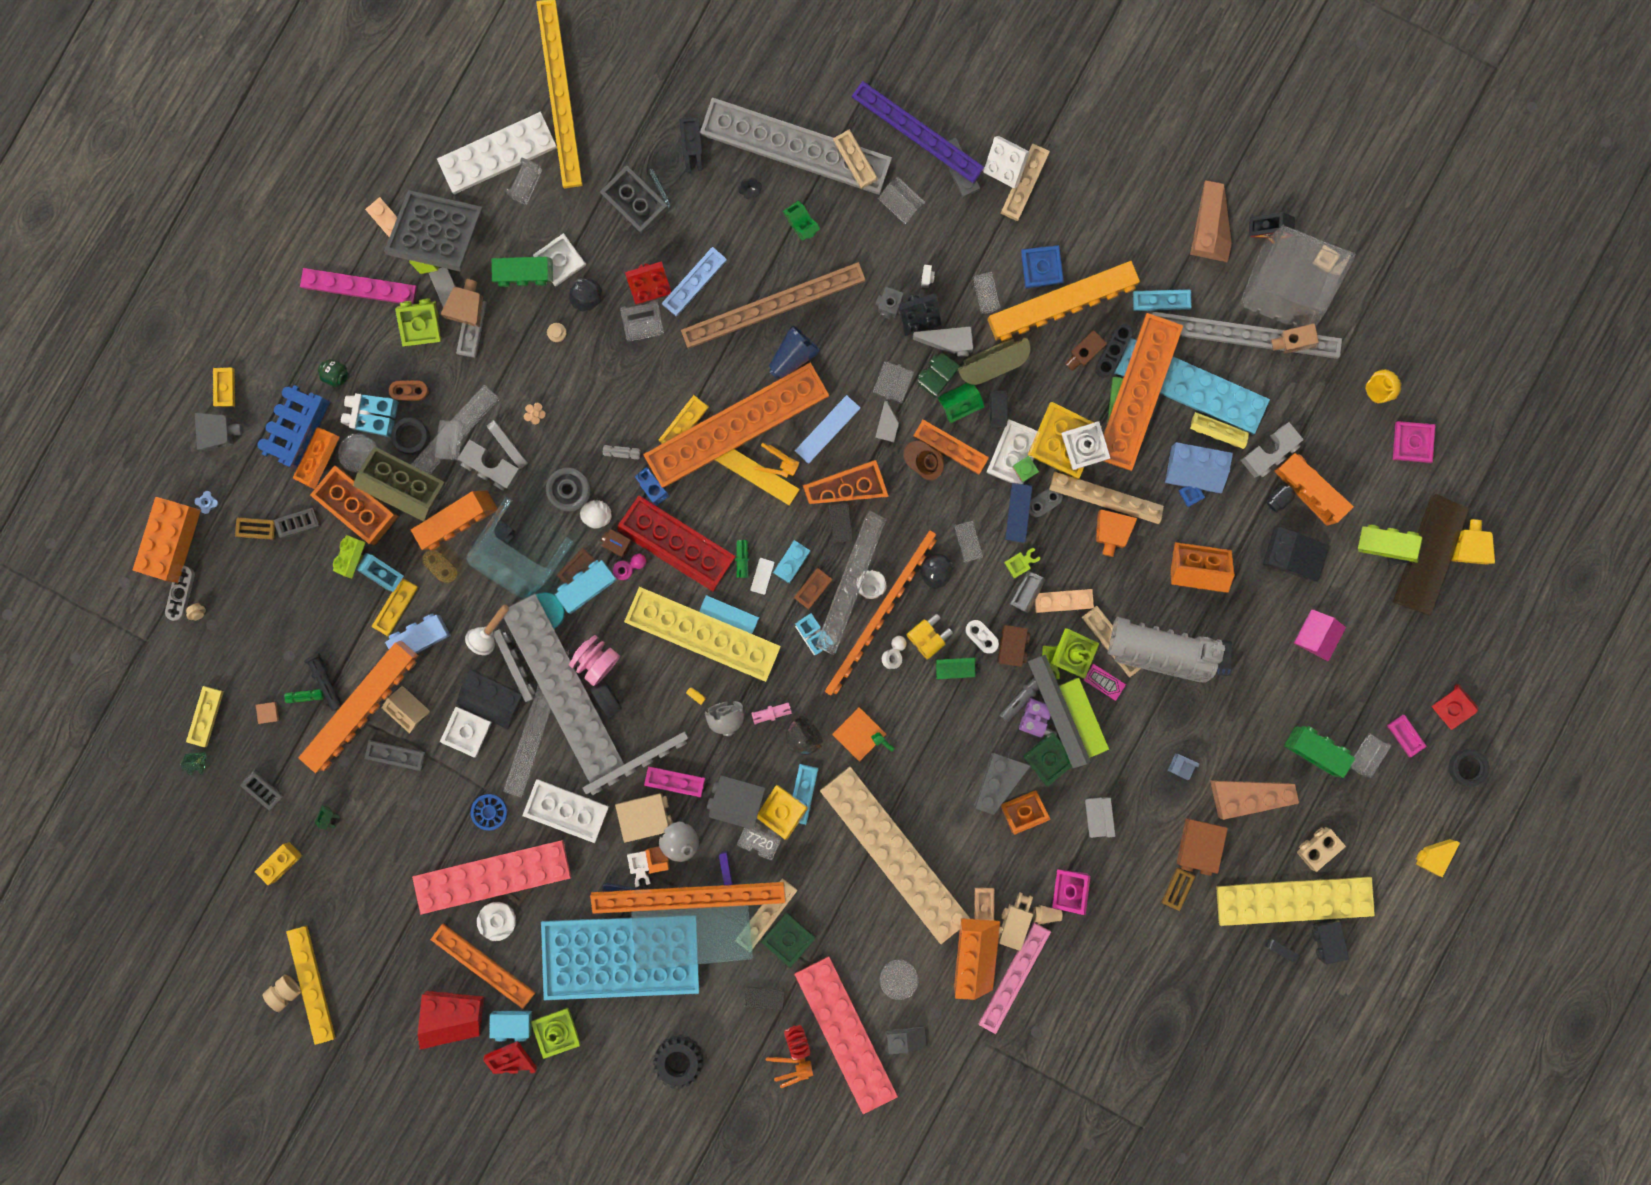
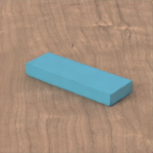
[1133,290,1191,311]
[699,595,759,634]
[793,764,818,825]

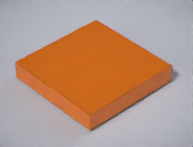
[832,707,886,762]

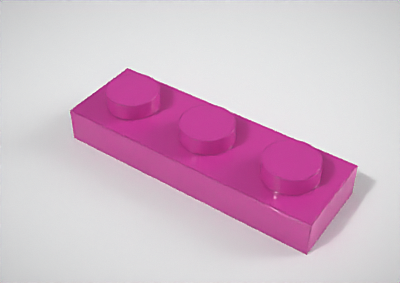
[644,766,705,797]

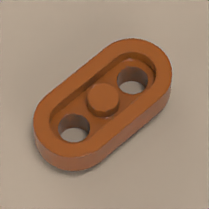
[389,381,429,401]

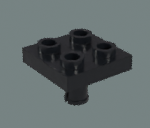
[898,293,942,336]

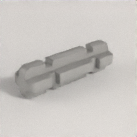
[603,445,641,459]

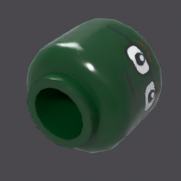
[318,359,349,387]

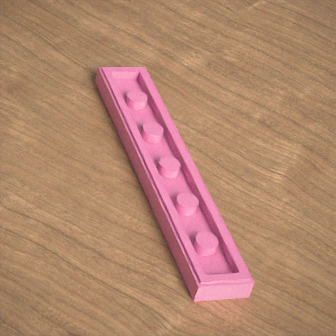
[978,922,1051,1034]

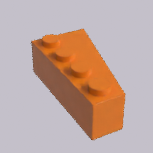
[1274,453,1354,526]
[411,490,498,551]

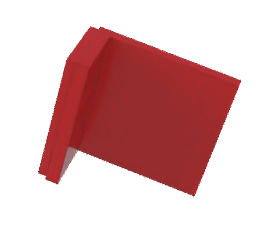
[1431,684,1478,730]

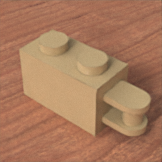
[998,892,1033,951]

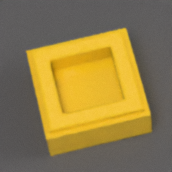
[686,687,706,705]

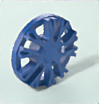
[471,794,507,831]

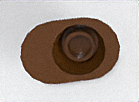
[904,441,944,480]

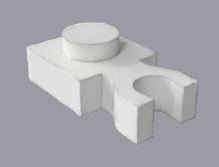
[627,851,651,887]

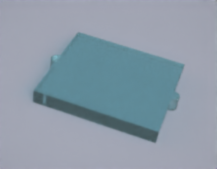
[649,169,670,207]

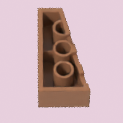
[1210,780,1299,820]

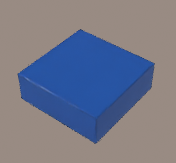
[1179,486,1205,507]

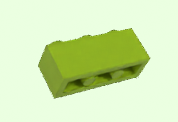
[1358,525,1422,563]

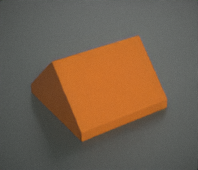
[1001,790,1050,835]

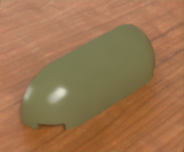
[958,338,1030,385]

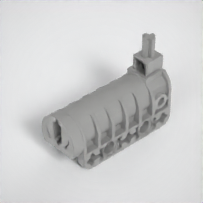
[1108,617,1225,683]

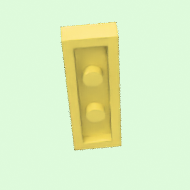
[1190,412,1249,449]
[186,686,224,747]

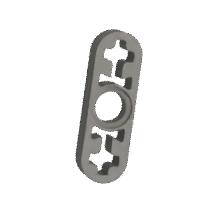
[487,420,528,469]
[165,566,195,621]

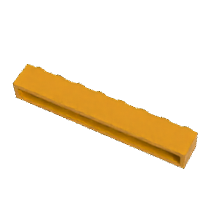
[987,261,1140,341]

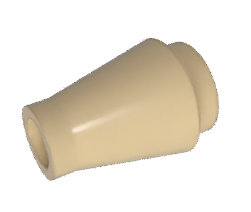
[1033,905,1062,924]

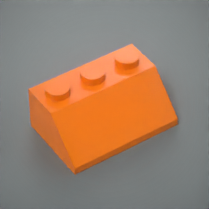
[1171,542,1234,592]

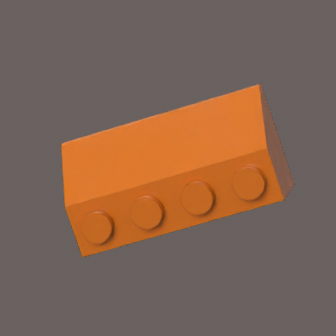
[954,918,1000,1000]

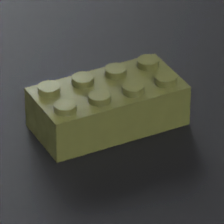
[353,446,444,521]

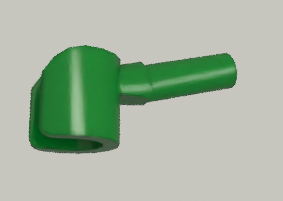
[871,732,895,751]

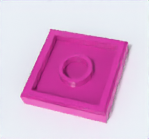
[1393,421,1435,463]

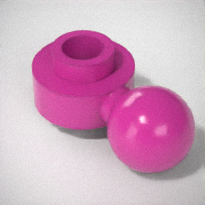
[613,554,646,580]

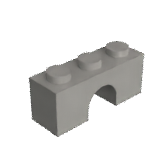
[1241,422,1303,478]
[458,439,521,490]

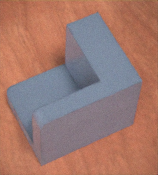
[1168,753,1199,780]

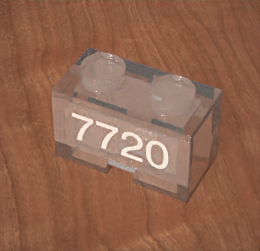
[737,822,782,861]

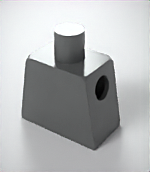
[195,413,243,452]

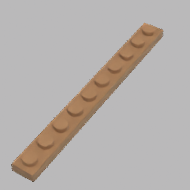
[681,262,865,349]

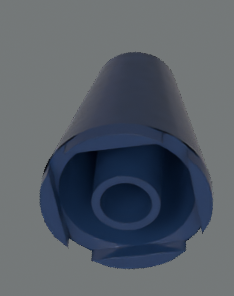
[769,325,820,379]

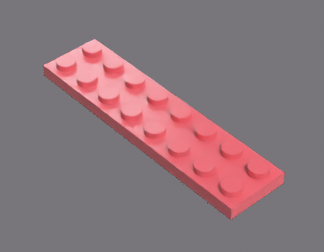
[412,840,572,914]
[795,956,898,1114]

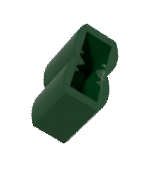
[917,353,960,398]

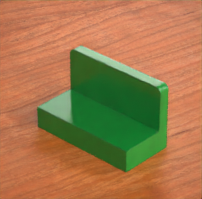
[938,383,984,423]
[936,658,976,679]

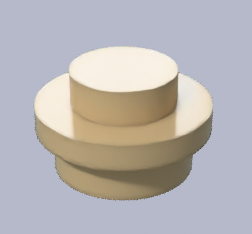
[547,323,566,342]
[186,603,206,621]

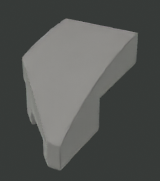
[876,401,899,442]

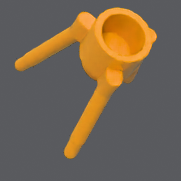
[754,443,799,478]

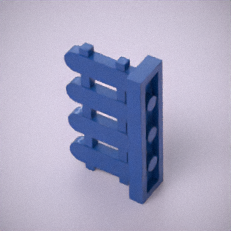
[258,385,330,470]

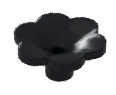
[738,178,762,199]

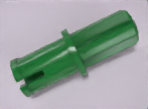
[735,540,750,578]

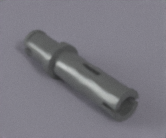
[999,677,1039,723]

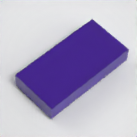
[719,851,733,885]

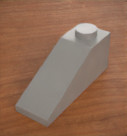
[913,327,973,357]

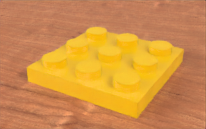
[1028,402,1102,479]

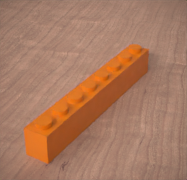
[298,640,419,773]

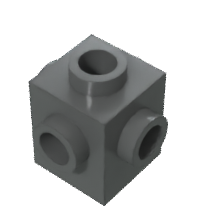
[875,287,904,319]

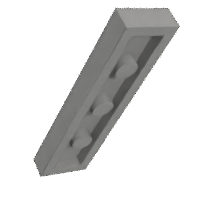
[493,629,536,702]

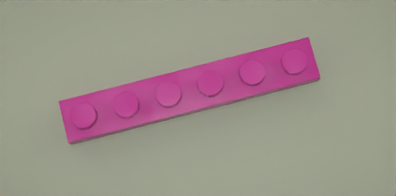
[300,268,417,304]

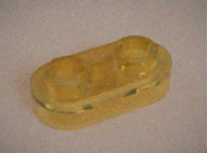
[423,550,457,583]

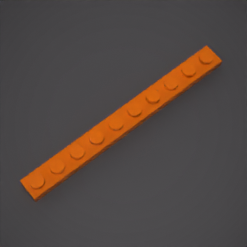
[825,531,937,695]
[590,882,786,913]

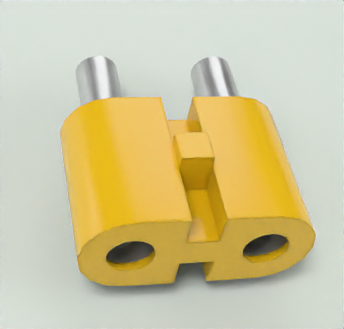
[906,614,953,659]

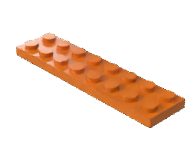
[1103,313,1183,471]

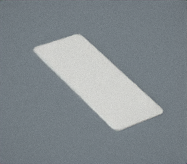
[751,558,774,595]

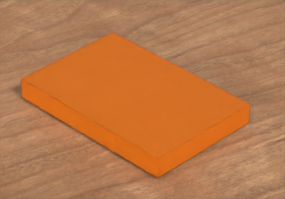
[293,427,340,489]

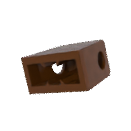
[1065,330,1107,371]

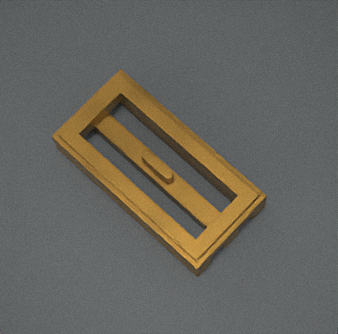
[235,518,276,540]
[1161,867,1195,911]

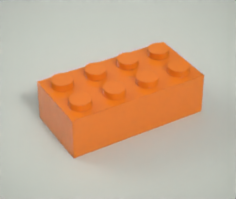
[310,466,399,546]
[133,497,201,583]

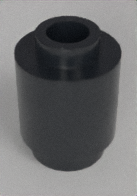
[1266,485,1295,513]

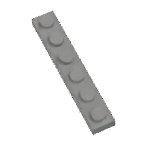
[583,731,689,795]

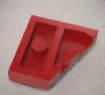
[483,1041,537,1074]

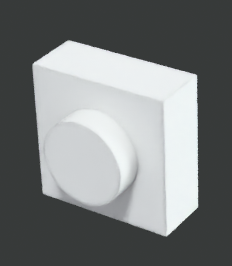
[921,265,935,288]

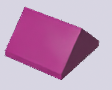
[1294,610,1346,661]
[1052,869,1090,915]

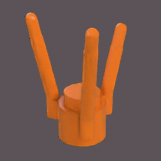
[765,1057,813,1088]

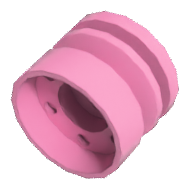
[569,635,620,686]

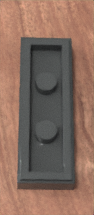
[364,740,426,771]

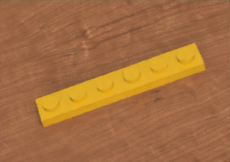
[286,926,335,1045]

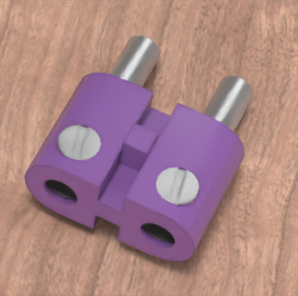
[1019,698,1057,737]

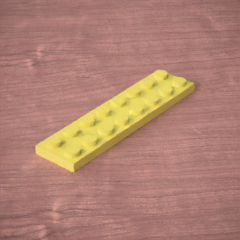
[624,587,781,682]
[1216,877,1375,926]

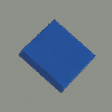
[1021,245,1064,288]

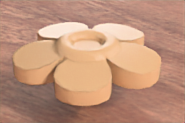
[524,403,545,424]

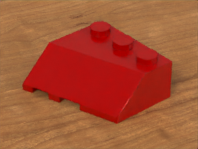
[418,991,484,1050]

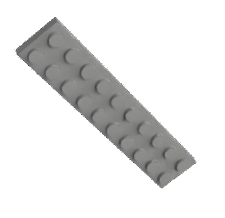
[700,97,892,195]
[503,594,624,783]

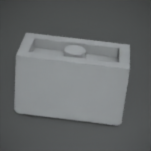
[1085,797,1115,838]

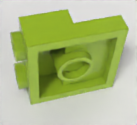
[395,299,441,346]

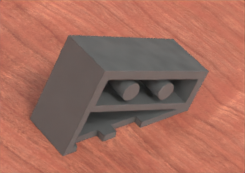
[974,753,1030,815]

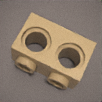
[1297,827,1346,872]

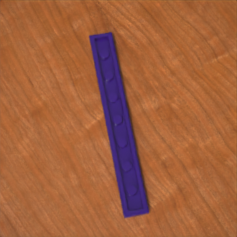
[851,81,985,184]

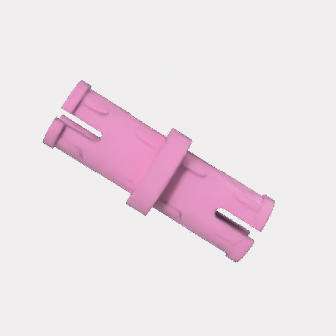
[751,702,792,724]

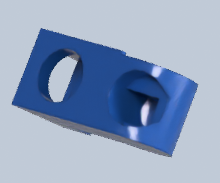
[635,467,670,506]

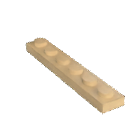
[1049,472,1164,524]

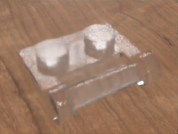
[620,300,664,342]

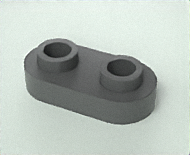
[1029,488,1062,518]

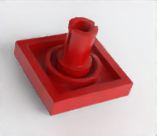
[625,261,671,304]

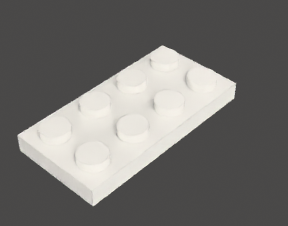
[523,779,609,843]

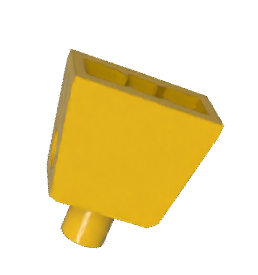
[1452,520,1495,565]

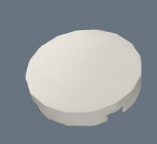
[477,902,516,941]

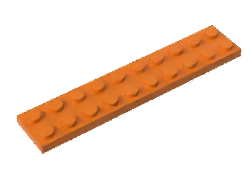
[643,362,829,488]

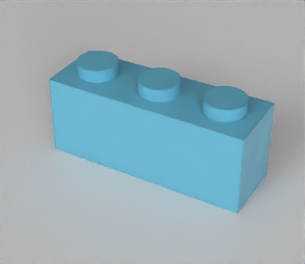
[555,560,617,614]

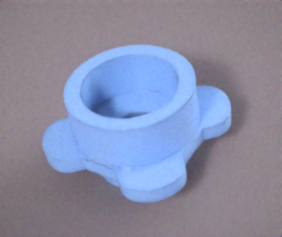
[195,491,218,514]

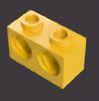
[255,842,302,885]

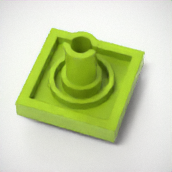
[333,535,365,579]
[1051,628,1099,679]
[531,1008,581,1059]

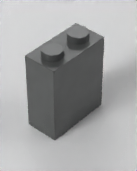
[707,776,765,830]

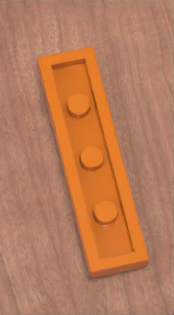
[913,420,989,475]

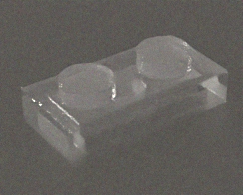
[973,272,1001,314]

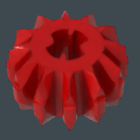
[784,1025,810,1060]

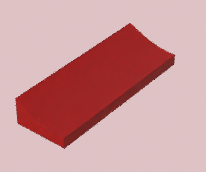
[617,496,736,592]

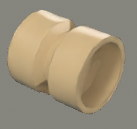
[263,975,301,1012]

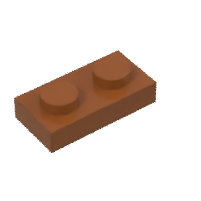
[794,568,832,610]

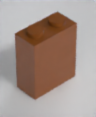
[1176,818,1228,876]

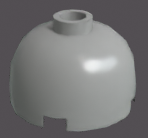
[705,701,744,736]
[659,822,699,862]

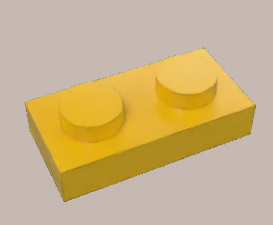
[213,368,235,407]

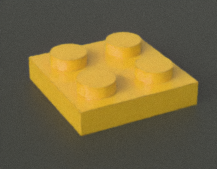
[757,785,808,840]

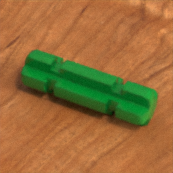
[284,689,324,703]

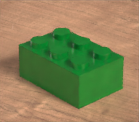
[1284,726,1355,778]

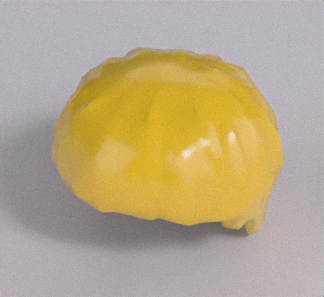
[1365,369,1401,403]

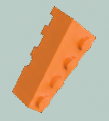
[802,460,889,504]

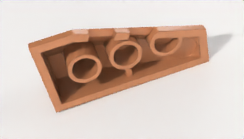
[1190,180,1232,262]

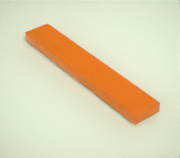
[430,923,536,1009]

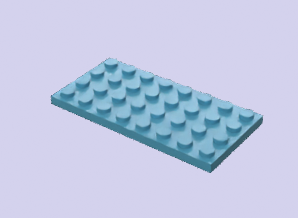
[541,915,699,1000]

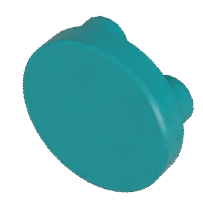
[536,593,565,629]

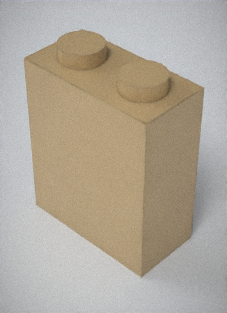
[615,793,673,843]

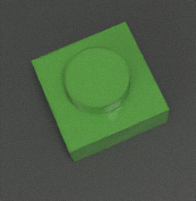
[1012,456,1039,482]

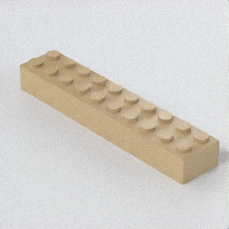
[820,766,970,944]

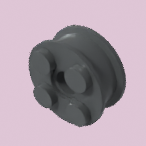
[546,468,590,511]

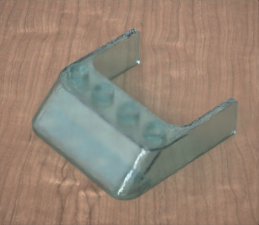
[467,497,573,599]

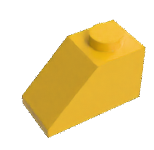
[1416,839,1460,877]

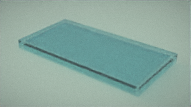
[631,905,753,970]

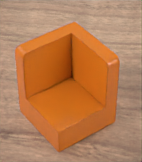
[645,846,670,874]

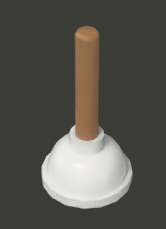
[465,605,509,655]

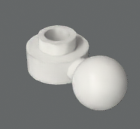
[882,636,907,669]

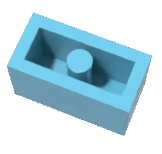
[773,540,811,584]
[356,553,404,592]
[490,1011,532,1041]

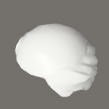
[580,500,612,529]
[855,570,887,599]

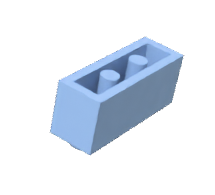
[385,613,451,654]

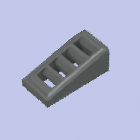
[274,508,320,539]
[240,769,283,811]

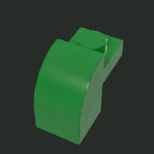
[783,201,820,241]

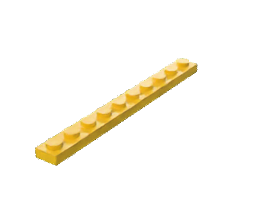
[536,0,583,189]

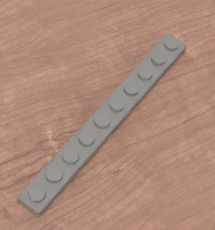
[1152,312,1342,359]

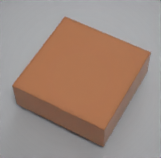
[256,702,279,724]

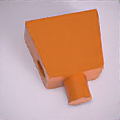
[1096,510,1137,557]

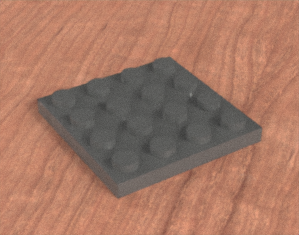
[385,190,483,271]

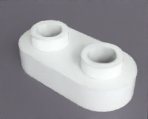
[966,620,999,653]

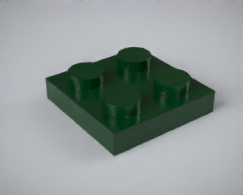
[1023,732,1072,787]
[761,912,816,968]

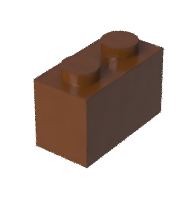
[997,625,1030,667]

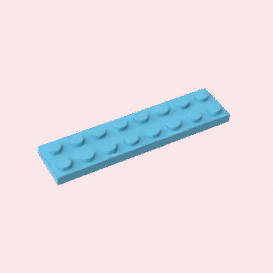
[1114,338,1270,435]

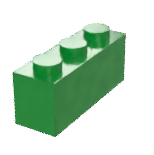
[491,257,553,287]

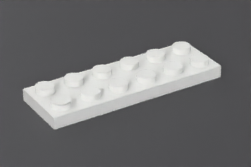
[437,112,557,194]

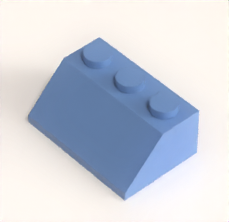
[1165,442,1233,493]

